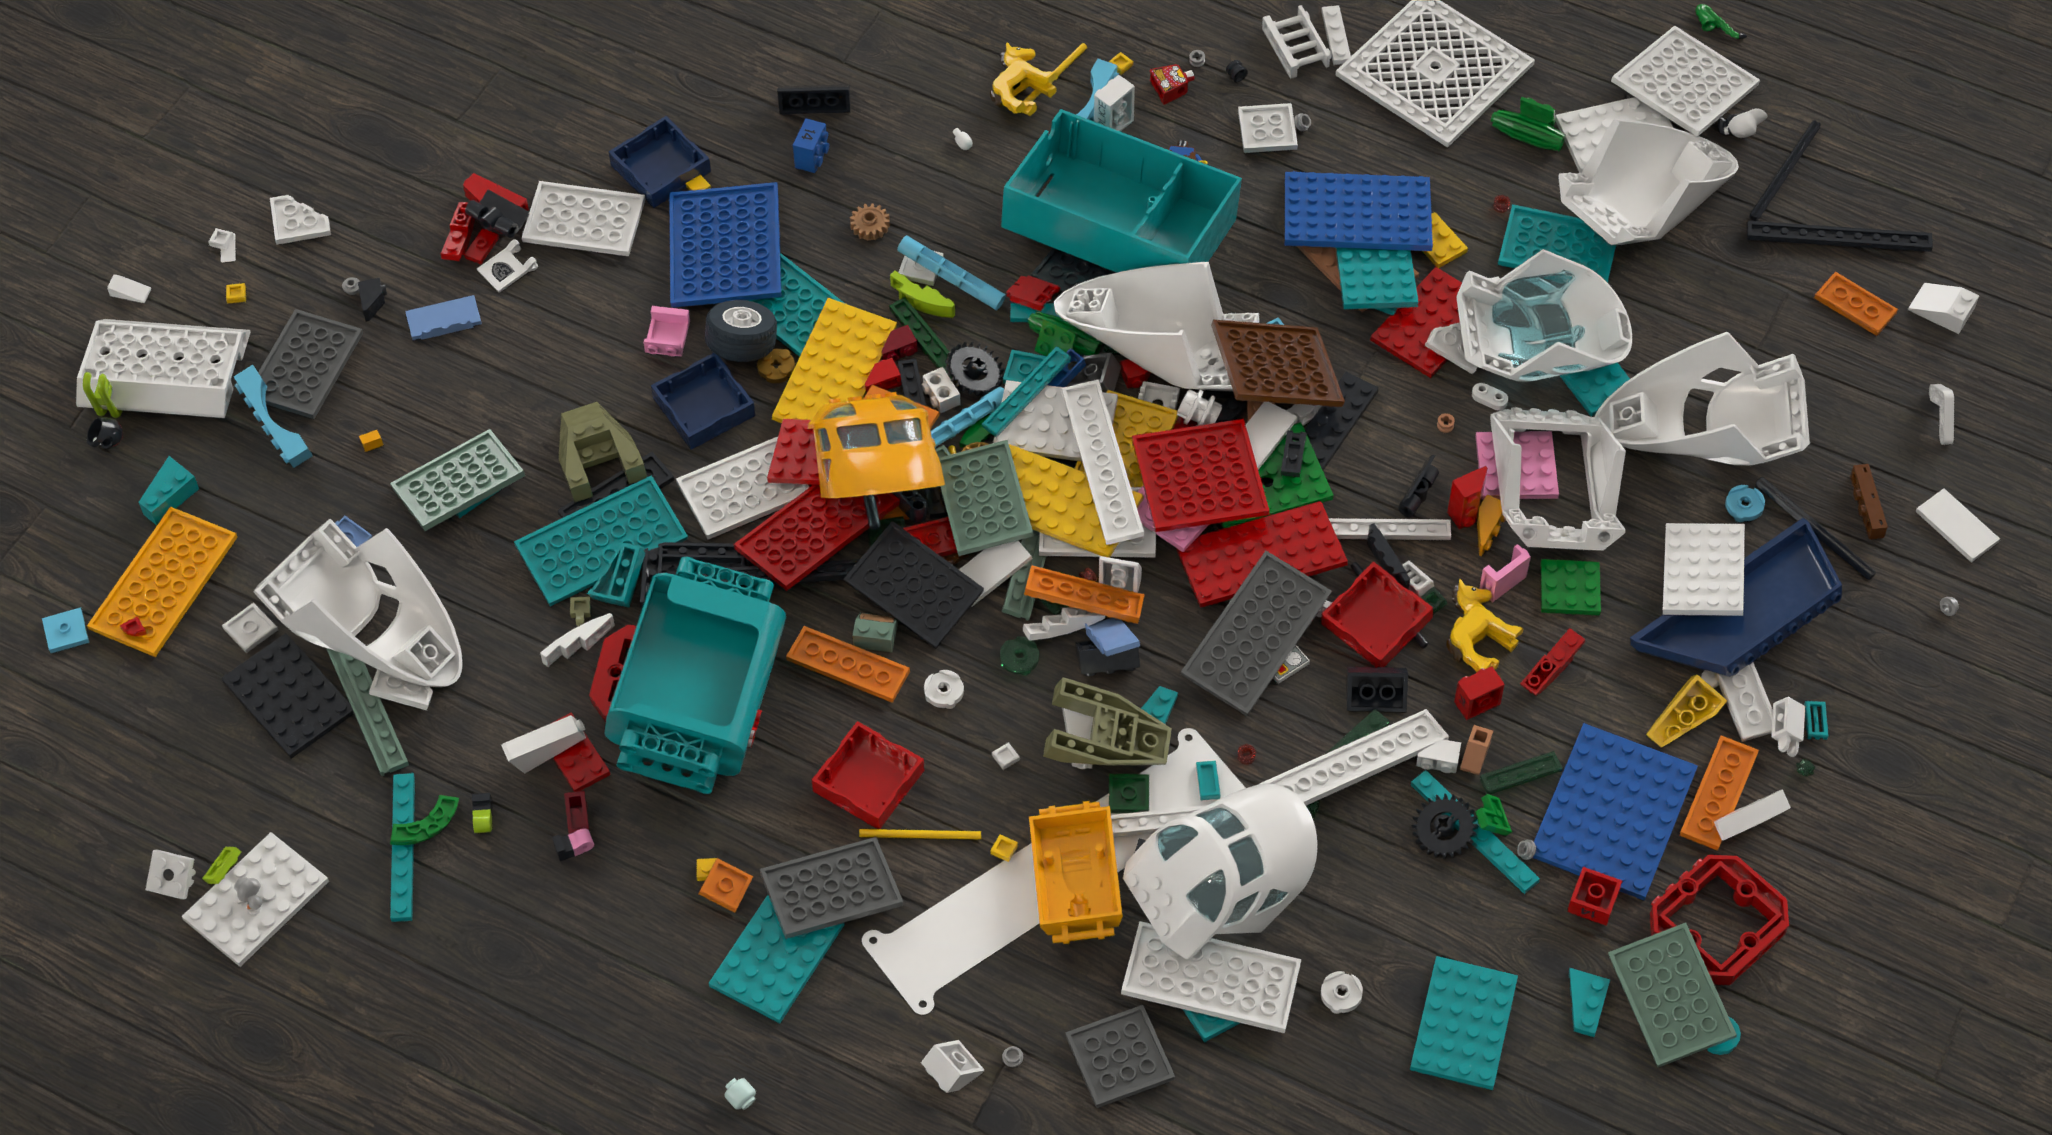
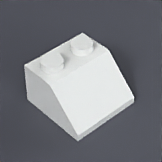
[921,1040,984,1093]

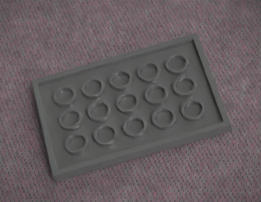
[258,309,363,419]
[760,837,903,939]

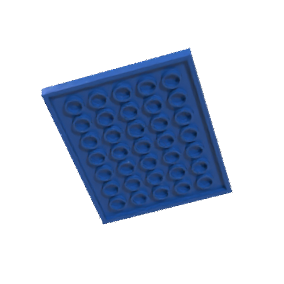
[1285,171,1433,251]
[670,182,782,308]
[1532,723,1698,901]

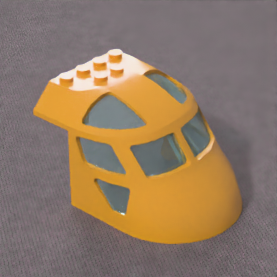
[808,392,945,498]

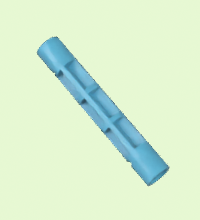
[897,235,1006,310]
[911,387,1004,448]

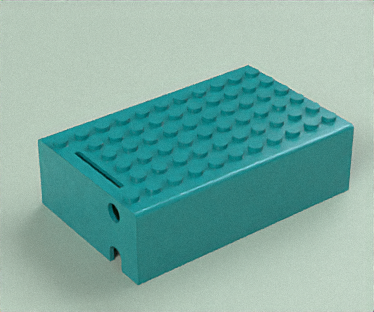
[1001,109,1242,273]

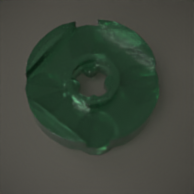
[1000,636,1039,675]

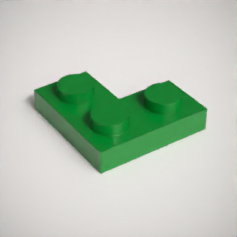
[1475,794,1512,836]

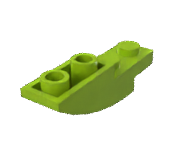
[890,271,955,318]

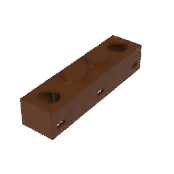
[1850,464,1888,539]

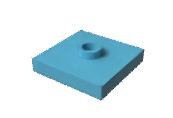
[42,608,89,653]

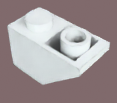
[1416,739,1461,773]

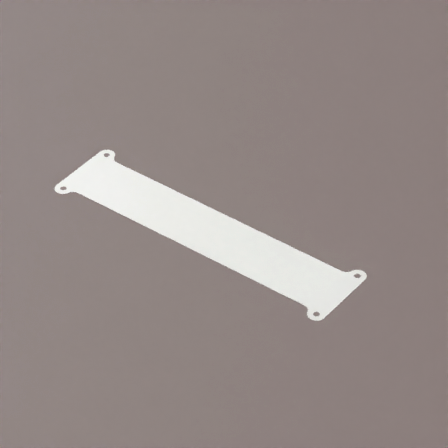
[862,728,1245,1015]

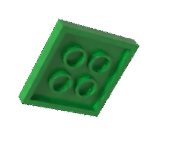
[1540,559,1601,615]

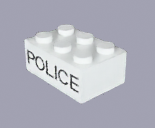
[1094,75,1135,132]

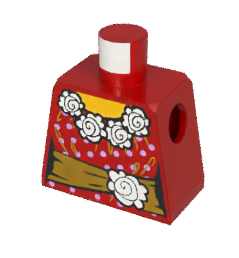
[1150,64,1195,105]

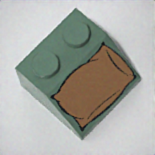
[852,613,898,652]

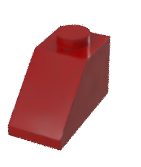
[865,358,901,395]
[1120,359,1151,389]

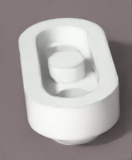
[1472,383,1508,410]

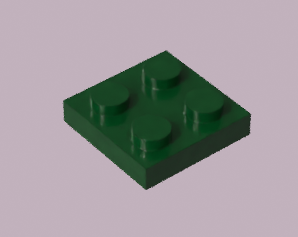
[1109,774,1149,813]

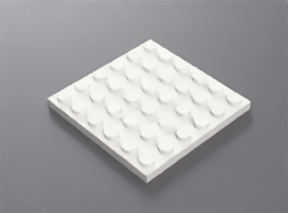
[1611,26,1760,137]

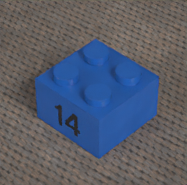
[793,119,829,173]

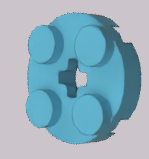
[1725,485,1765,522]

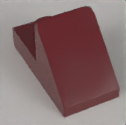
[564,791,589,834]

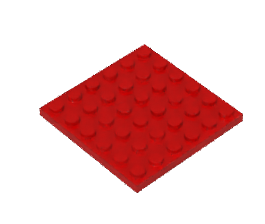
[1132,419,1270,533]

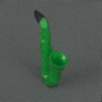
[1695,4,1747,39]

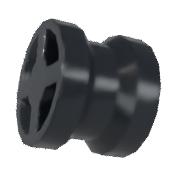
[1226,60,1248,82]

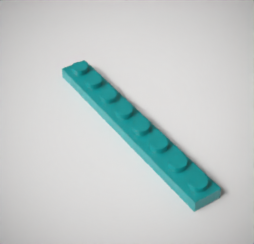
[1411,770,1540,894]
[390,773,415,922]

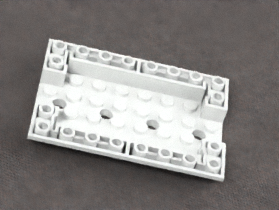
[76,319,250,418]

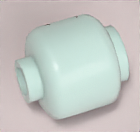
[724,1078,756,1110]

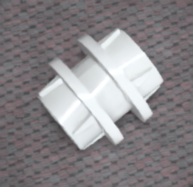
[1177,389,1222,426]

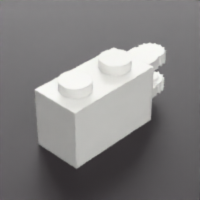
[1772,697,1805,757]

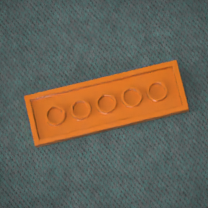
[1024,565,1144,624]
[786,626,910,703]
[1679,736,1759,851]

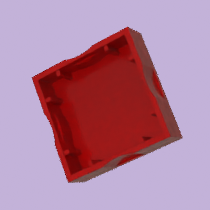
[1321,561,1433,667]
[812,721,924,829]

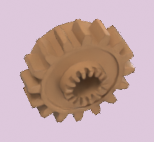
[850,204,890,240]

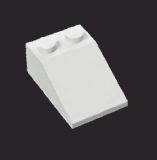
[1908,283,1979,334]
[1099,556,1142,593]

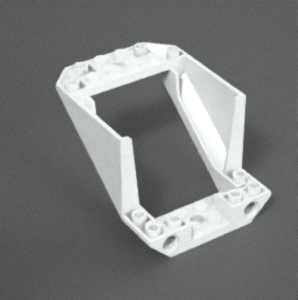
[1490,407,1626,550]

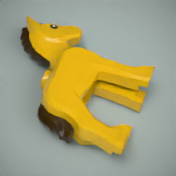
[990,43,1058,116]
[1446,579,1523,672]

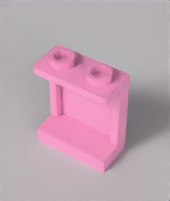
[643,306,690,357]
[1479,544,1531,602]

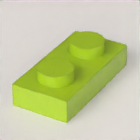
[202,847,241,884]

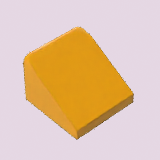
[359,430,383,452]

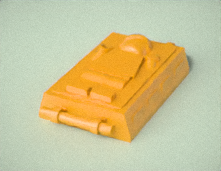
[1029,801,1123,944]

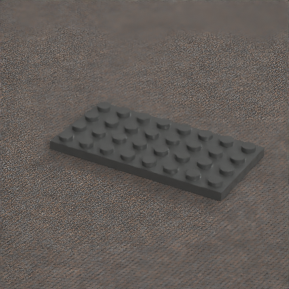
[1180,551,1332,716]

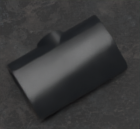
[465,190,530,238]
[1398,454,1439,518]

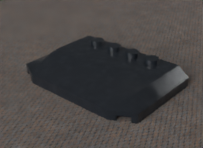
[640,542,755,608]

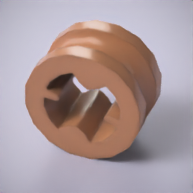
[1437,414,1455,433]

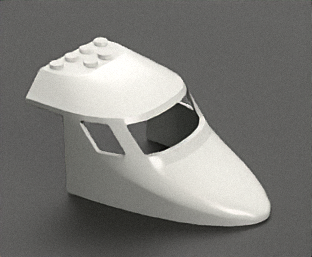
[1595,332,1810,465]
[254,519,462,687]

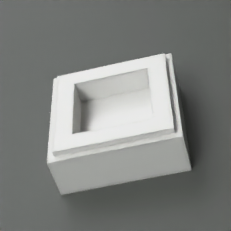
[209,228,234,250]
[992,742,1020,770]

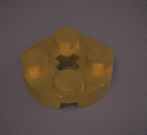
[757,349,795,383]

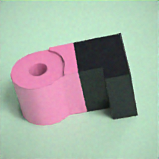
[552,829,594,861]

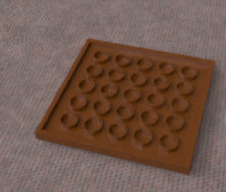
[1211,319,1345,407]

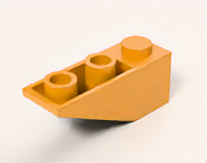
[1477,494,1506,556]

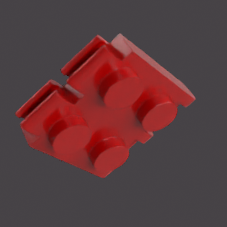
[1006,275,1060,311]

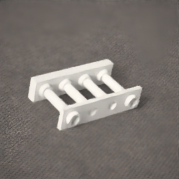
[1262,5,1331,79]

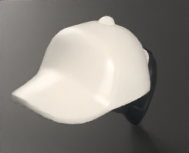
[1718,109,1767,138]

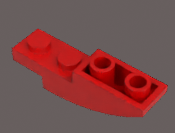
[441,202,475,261]
[1520,628,1585,696]

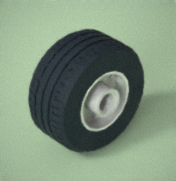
[705,300,777,362]

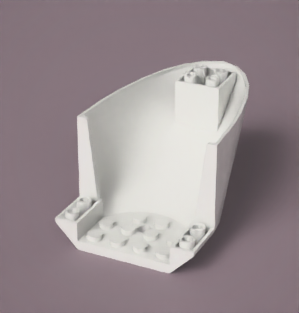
[1559,119,1739,245]
[1054,262,1259,391]

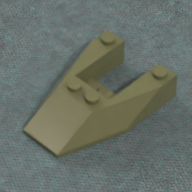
[559,402,647,502]
[1043,677,1172,765]

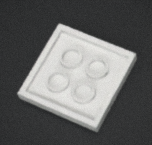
[1238,103,1298,153]

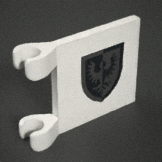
[477,239,538,293]

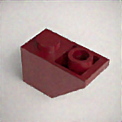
[881,325,918,362]

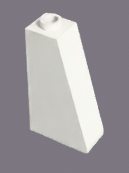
[1062,708,1093,769]
[501,715,586,774]

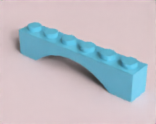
[1076,59,1119,121]
[234,365,313,468]

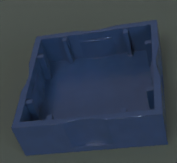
[609,116,711,208]
[651,353,756,450]

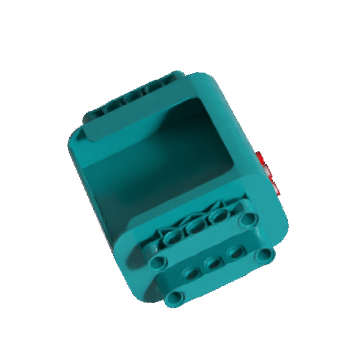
[605,557,786,794]

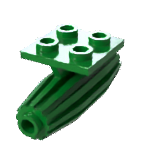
[1490,97,1566,151]
[1028,311,1103,356]

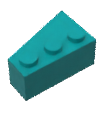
[139,456,199,525]
[587,543,645,608]

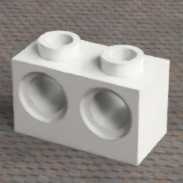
[921,367,960,413]

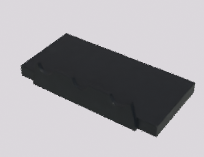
[1367,523,1410,590]

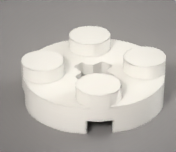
[924,670,964,709]
[1321,971,1363,1014]

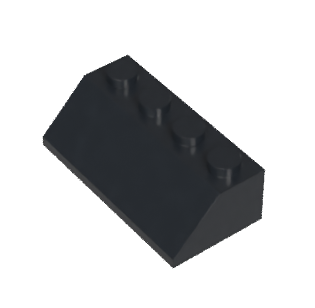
[777,84,851,114]

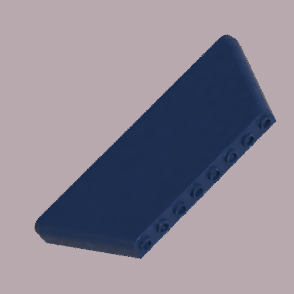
[1630,518,1842,677]

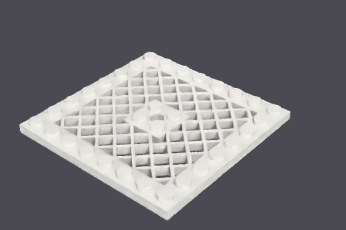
[1336,0,1535,148]

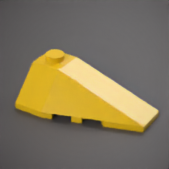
[1646,675,1727,748]

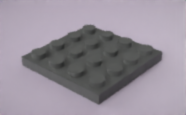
[1065,1005,1175,1108]

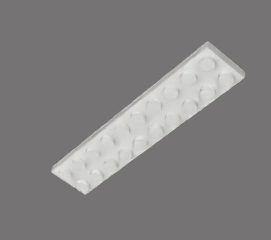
[1062,379,1144,545]
[1260,709,1449,805]

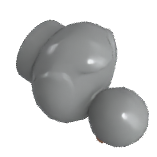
[234,876,262,909]

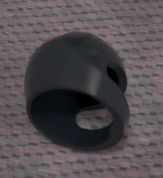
[86,417,123,449]

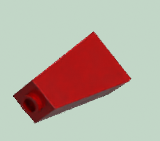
[463,173,529,211]

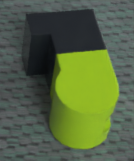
[472,793,493,833]

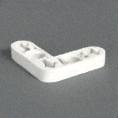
[1929,384,1954,445]

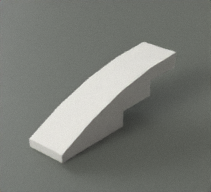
[1023,607,1105,641]
[540,613,615,667]
[1714,789,1791,840]

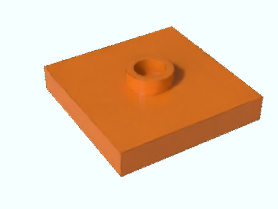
[699,858,753,913]

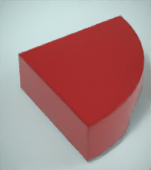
[120,616,147,636]

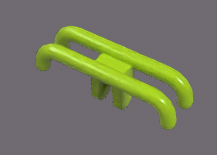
[83,372,123,418]

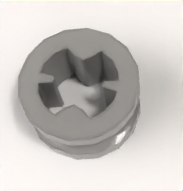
[1189,50,1205,67]

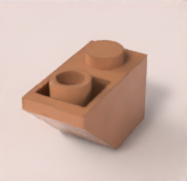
[1460,725,1493,775]

